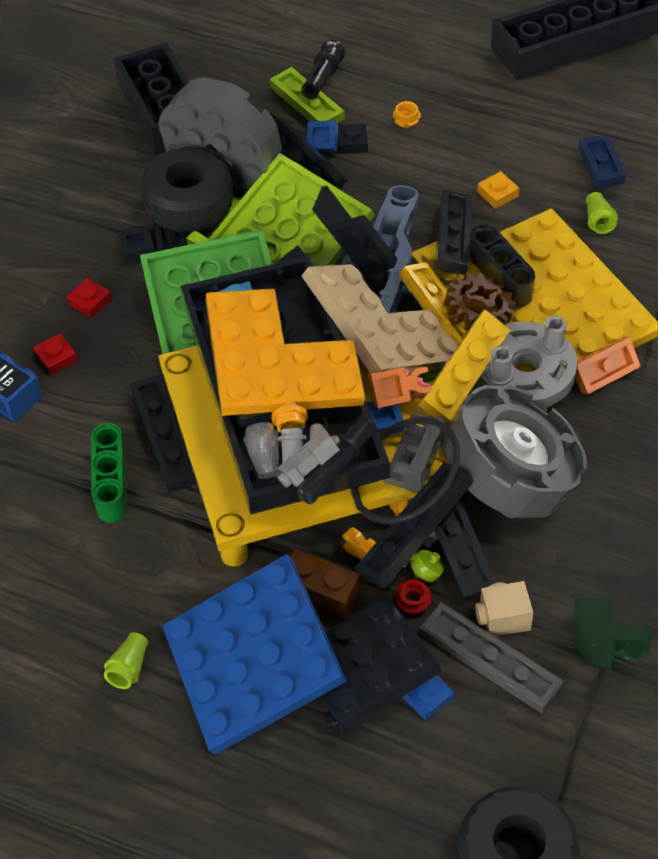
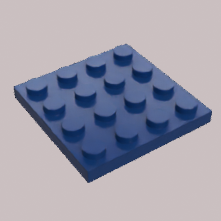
[162,554,347,755]

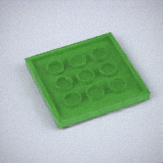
[140,230,272,354]

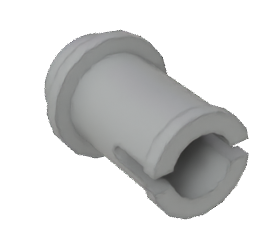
[277,428,307,463]

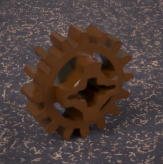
[444,273,516,331]

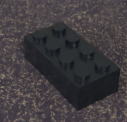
[114,42,189,155]

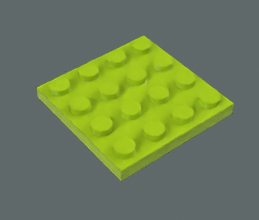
[209,153,374,266]

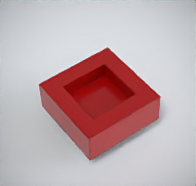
[66,278,112,319]
[33,333,78,376]

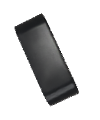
[469,224,535,307]

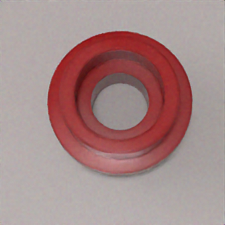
[395,579,431,615]

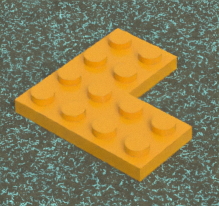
[206,289,365,416]

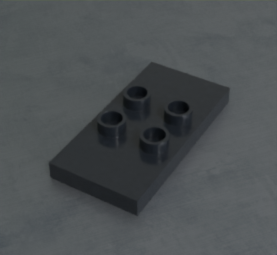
[181,256,390,515]

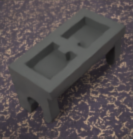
[384,413,445,493]

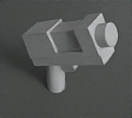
[277,424,340,488]

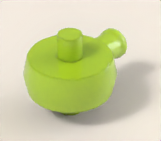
[409,550,444,582]

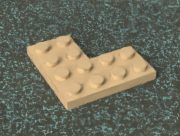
[302,264,457,374]

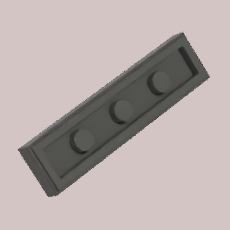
[420,602,564,714]

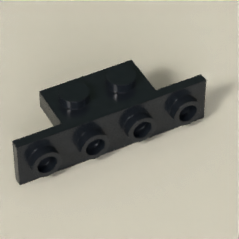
[312,186,398,294]

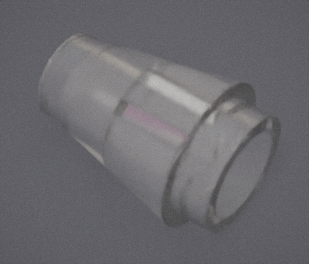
[243,422,279,479]

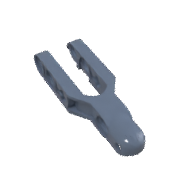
[342,185,418,313]

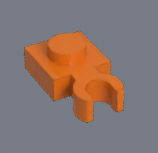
[367,367,432,409]

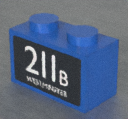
[0,353,42,422]

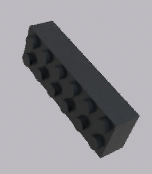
[491,0,658,80]

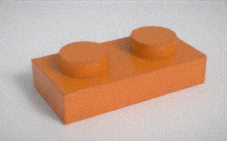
[575,337,641,394]

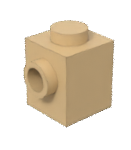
[475,581,533,637]

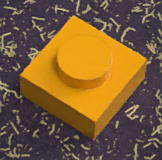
[477,171,520,209]

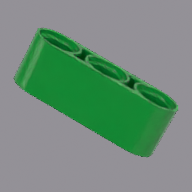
[91,423,127,523]

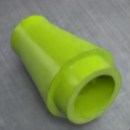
[586,192,618,234]
[104,632,149,689]

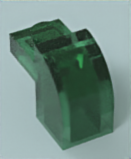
[571,598,653,669]

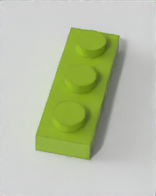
[270,67,345,123]

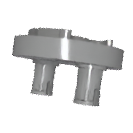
[478,316,577,409]

